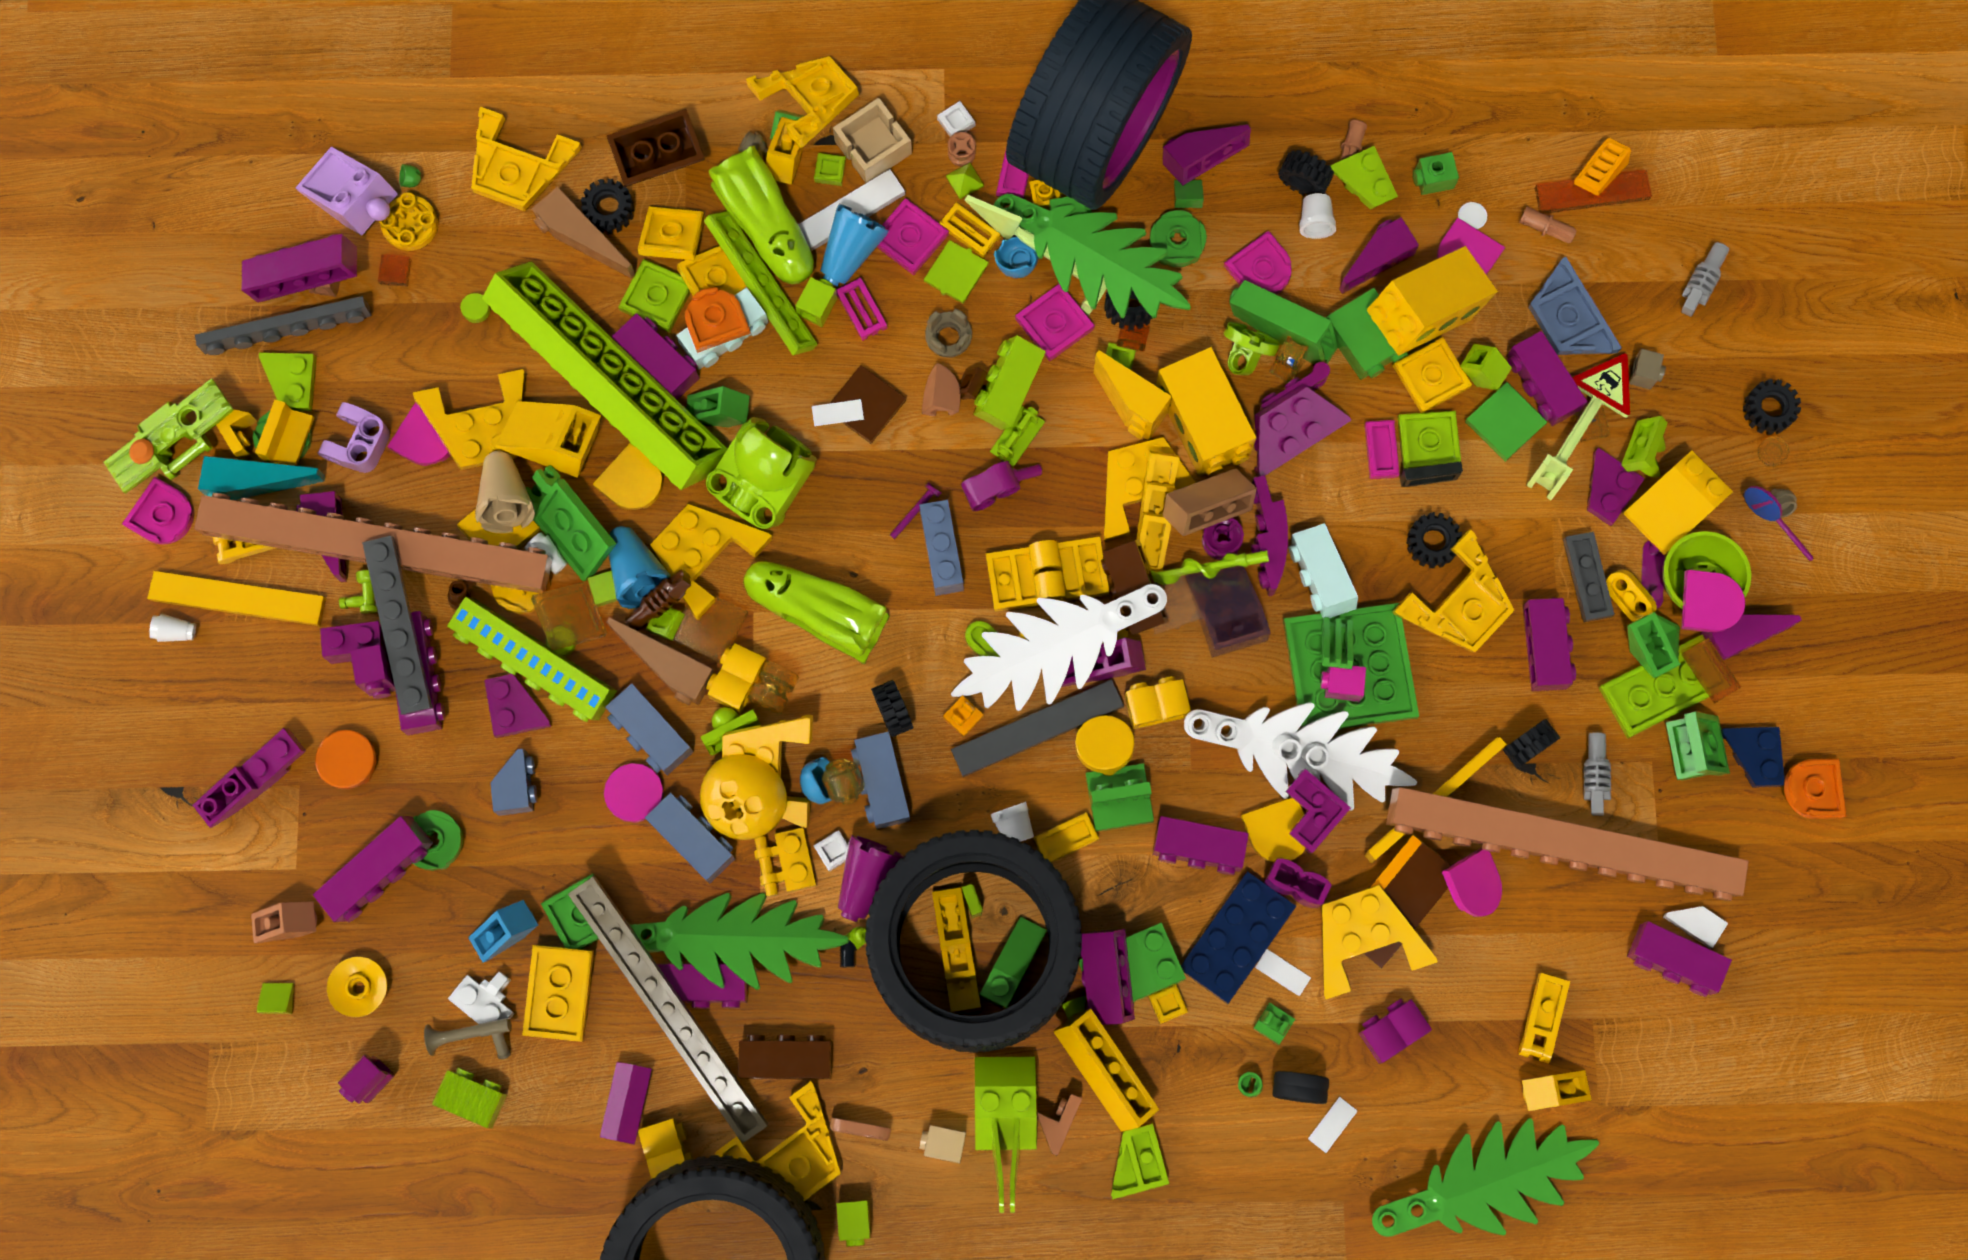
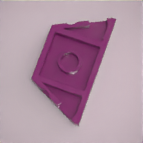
[1254,384,1351,477]

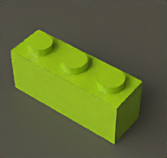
[973,335,1046,430]

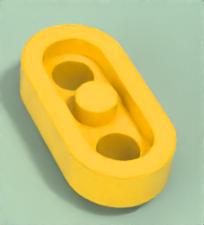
[1606,570,1657,622]

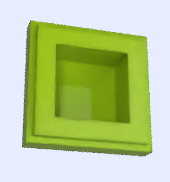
[946,163,984,199]

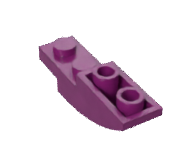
[1251,475,1288,596]
[192,728,306,828]

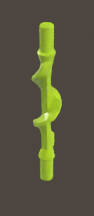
[1151,550,1269,585]

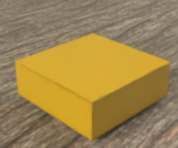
[1148,985,1188,1024]

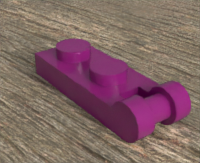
[1259,362,1330,412]

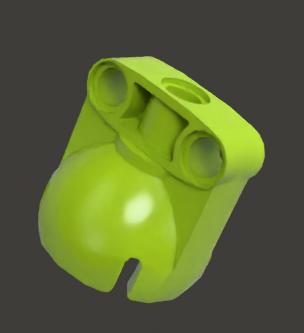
[706,417,817,529]

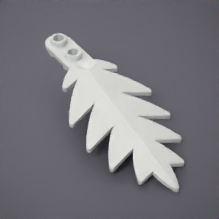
[951,584,1167,711]
[1184,702,1417,811]

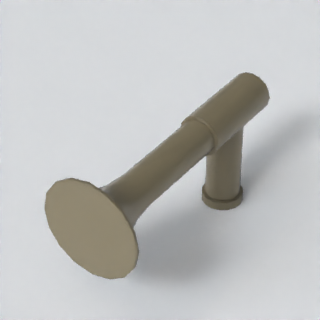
[424,1018,512,1059]

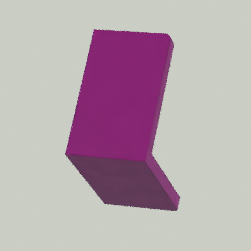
[1285,769,1351,854]

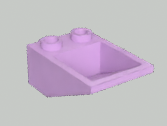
[296,147,398,236]

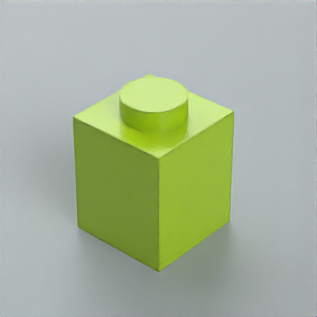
[795,277,838,327]
[1460,344,1512,390]
[836,1200,871,1247]

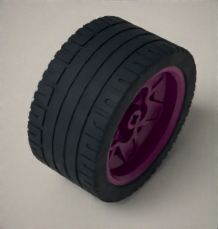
[1006,0,1192,210]

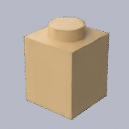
[919,1125,966,1164]

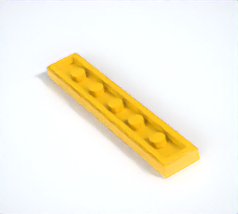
[147,571,326,626]
[1365,737,1507,863]

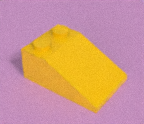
[1093,350,1171,441]
[1623,451,1733,555]

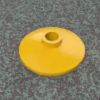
[327,957,388,1017]

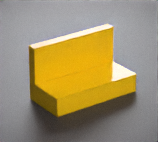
[255,400,315,466]

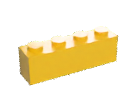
[1053,1008,1160,1132]

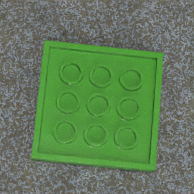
[1283,603,1419,729]

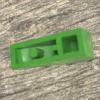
[980,916,1047,1009]

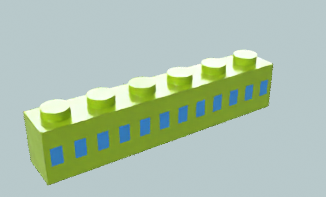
[447,597,617,722]

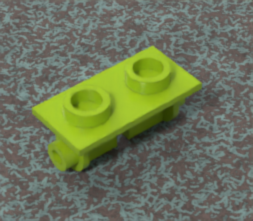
[990,406,1045,467]

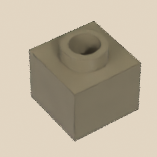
[1629,349,1666,390]

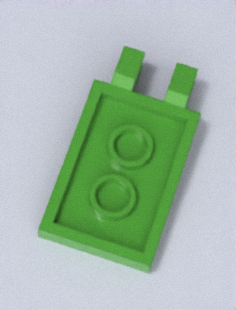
[526,465,617,582]

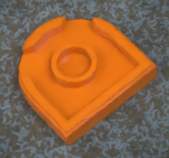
[685,287,751,353]
[1784,759,1847,819]

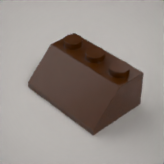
[607,109,705,187]

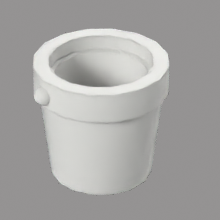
[1299,193,1336,239]
[990,802,1034,842]

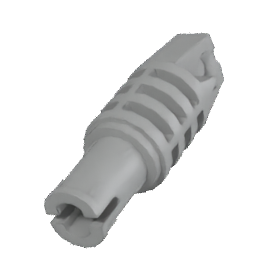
[1681,242,1729,317]
[1584,733,1611,816]

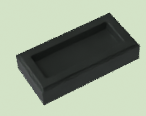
[1400,461,1463,487]

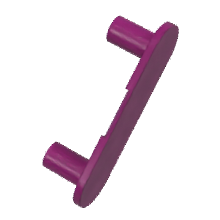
[1641,541,1665,609]

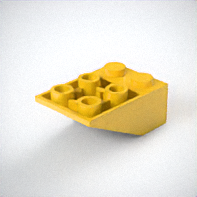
[496,401,601,478]

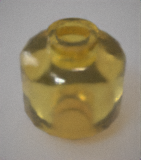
[822,758,865,804]

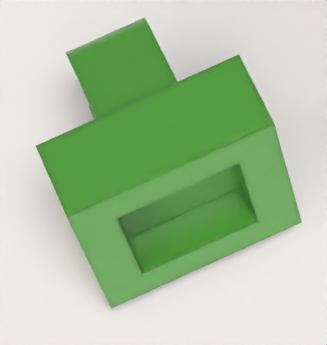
[1253,1003,1295,1045]

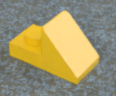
[216,409,257,460]

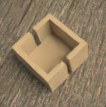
[833,98,912,183]

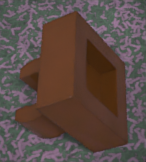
[959,367,988,400]

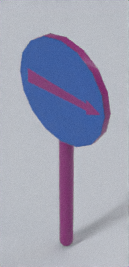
[1744,486,1813,561]

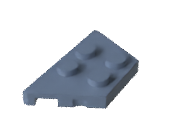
[1528,257,1622,355]

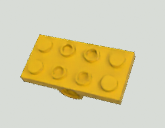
[986,537,1109,612]

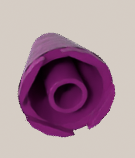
[838,835,905,922]

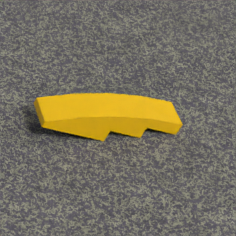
[1136,451,1180,572]
[932,887,981,1015]

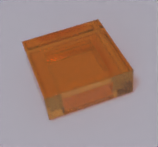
[378,255,412,287]
[1117,324,1150,352]

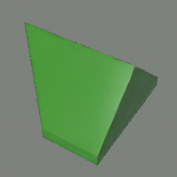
[1627,612,1680,678]

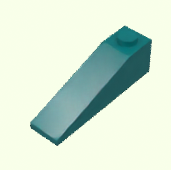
[198,456,325,500]

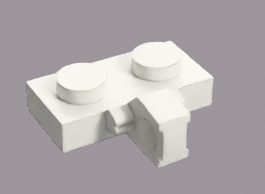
[448,971,515,1024]

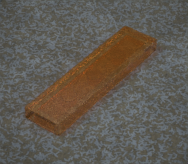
[1534,170,1652,214]

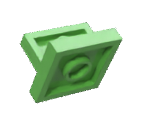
[1666,712,1730,781]
[1085,763,1154,832]

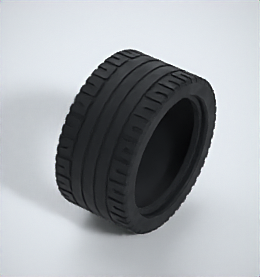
[865,830,1082,1053]
[600,1155,825,1260]

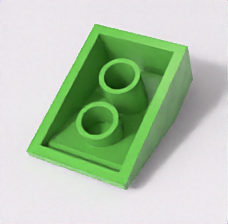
[1079,923,1186,1003]

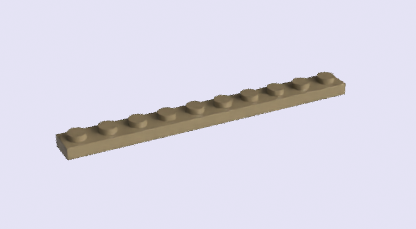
[568,875,768,1143]

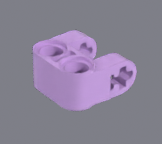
[318,402,390,473]

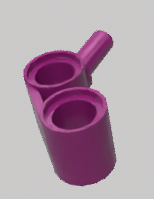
[961,461,1042,511]

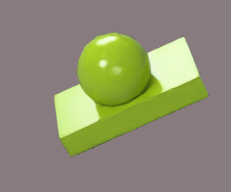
[701,707,761,756]

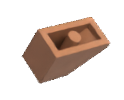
[251,902,317,943]

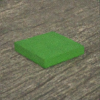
[1465,382,1547,462]
[541,873,599,949]

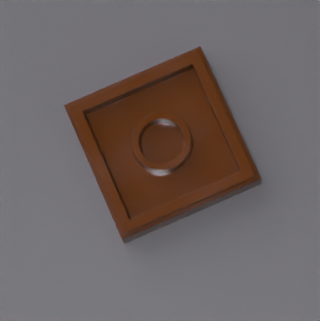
[830,365,906,444]

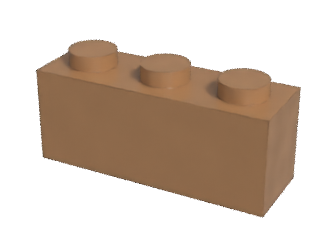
[1163,468,1257,536]

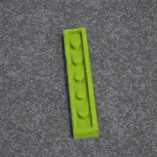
[704,211,818,356]

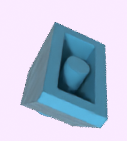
[468,900,538,963]

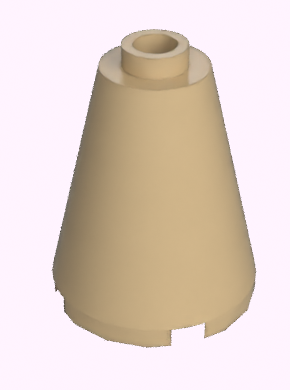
[475,451,535,533]

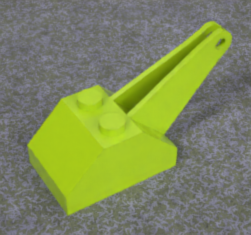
[975,1057,1037,1213]

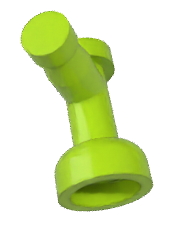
[339,570,378,614]

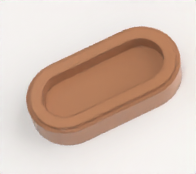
[829,1118,891,1141]

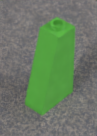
[1229,280,1338,365]

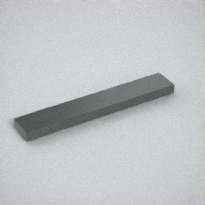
[951,680,1124,777]

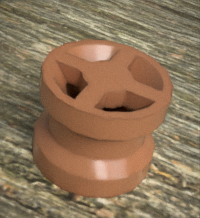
[948,132,976,167]

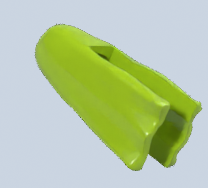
[709,146,814,285]
[743,561,890,664]

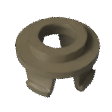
[925,308,972,358]

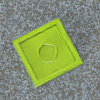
[618,259,691,333]
[1397,411,1461,470]

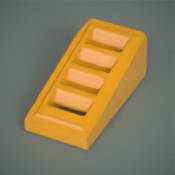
[1574,138,1631,196]

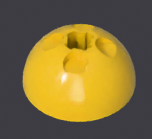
[700,754,787,840]

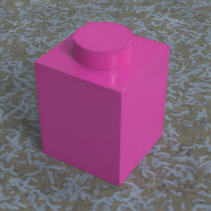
[1320,666,1366,702]

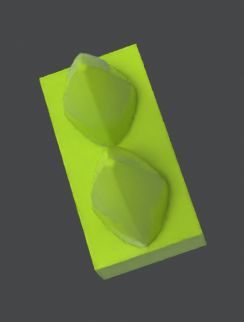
[1621,416,1668,477]

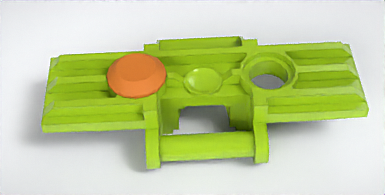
[104,378,234,494]

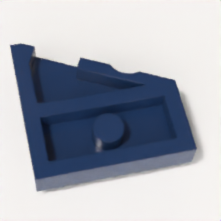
[1721,727,1785,788]

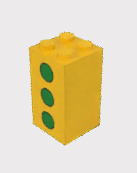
[1367,246,1498,356]
[1156,347,1256,477]

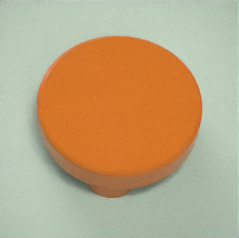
[315,730,376,789]

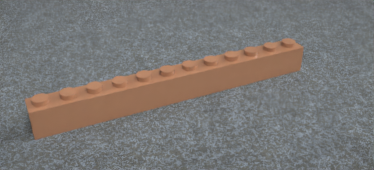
[194,493,552,594]
[1386,787,1749,901]

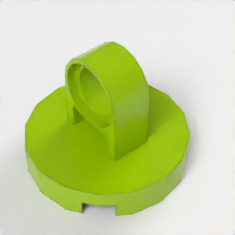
[1224,322,1280,376]

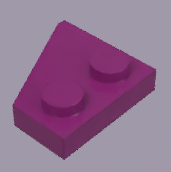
[1587,447,1645,526]
[484,674,551,738]

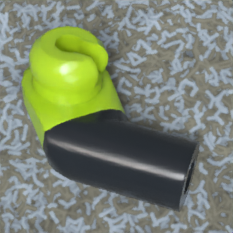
[840,926,866,968]

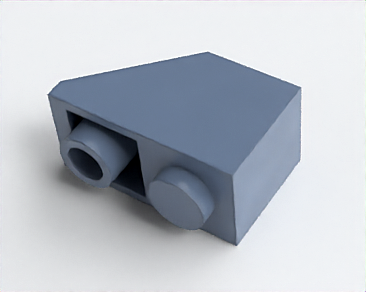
[490,749,538,816]

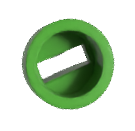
[399,164,421,188]
[1238,1072,1263,1098]

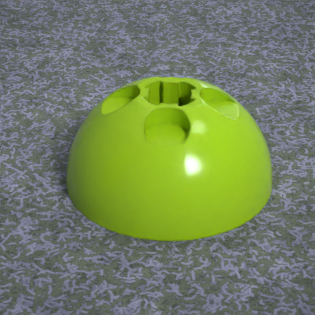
[1663,531,1751,610]

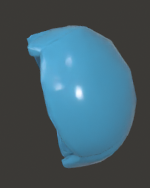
[994,236,1039,279]
[800,757,840,804]

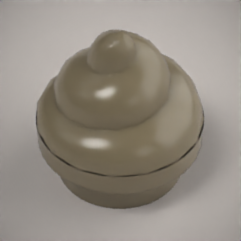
[738,131,768,157]
[1771,488,1797,518]

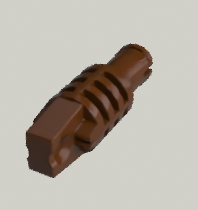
[625,569,691,631]

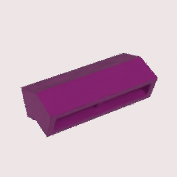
[600,1062,652,1145]

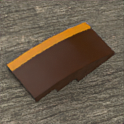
[1363,834,1452,968]

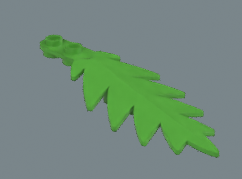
[994,194,1191,318]
[630,893,849,990]
[1372,1118,1599,1237]

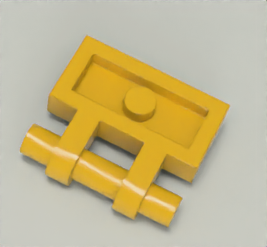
[754,827,817,897]

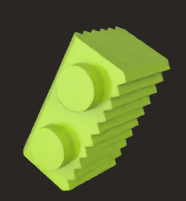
[432,1067,507,1129]

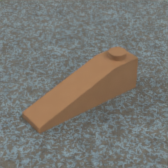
[532,187,635,278]
[607,617,714,705]

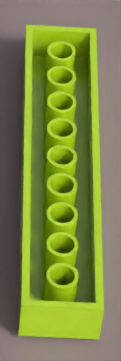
[482,261,728,490]

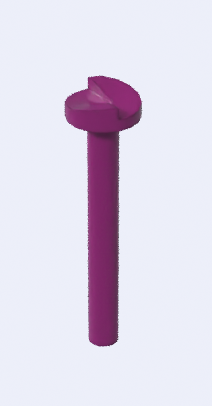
[890,482,941,540]

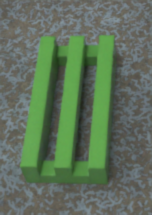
[1322,617,1354,669]

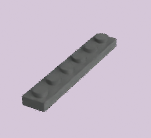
[195,296,372,355]
[362,536,433,715]

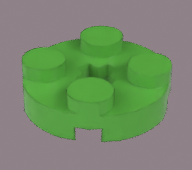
[1150,210,1207,267]
[412,810,463,871]

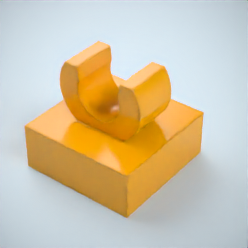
[943,695,984,737]

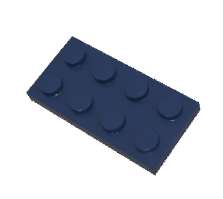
[1181,871,1296,1005]

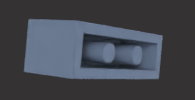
[919,500,964,596]
[606,684,693,776]
[851,731,911,830]
[645,793,735,884]

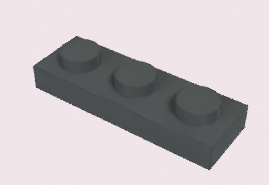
[1563,532,1614,623]

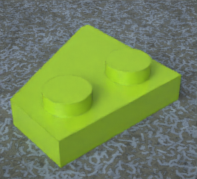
[1330,146,1398,210]
[259,353,316,411]
[1111,1124,1169,1199]

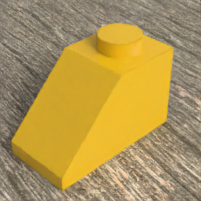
[766,117,803,185]
[1522,1070,1592,1111]

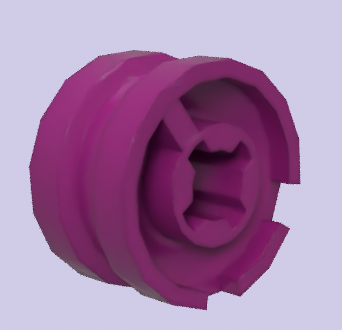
[1202,518,1244,560]

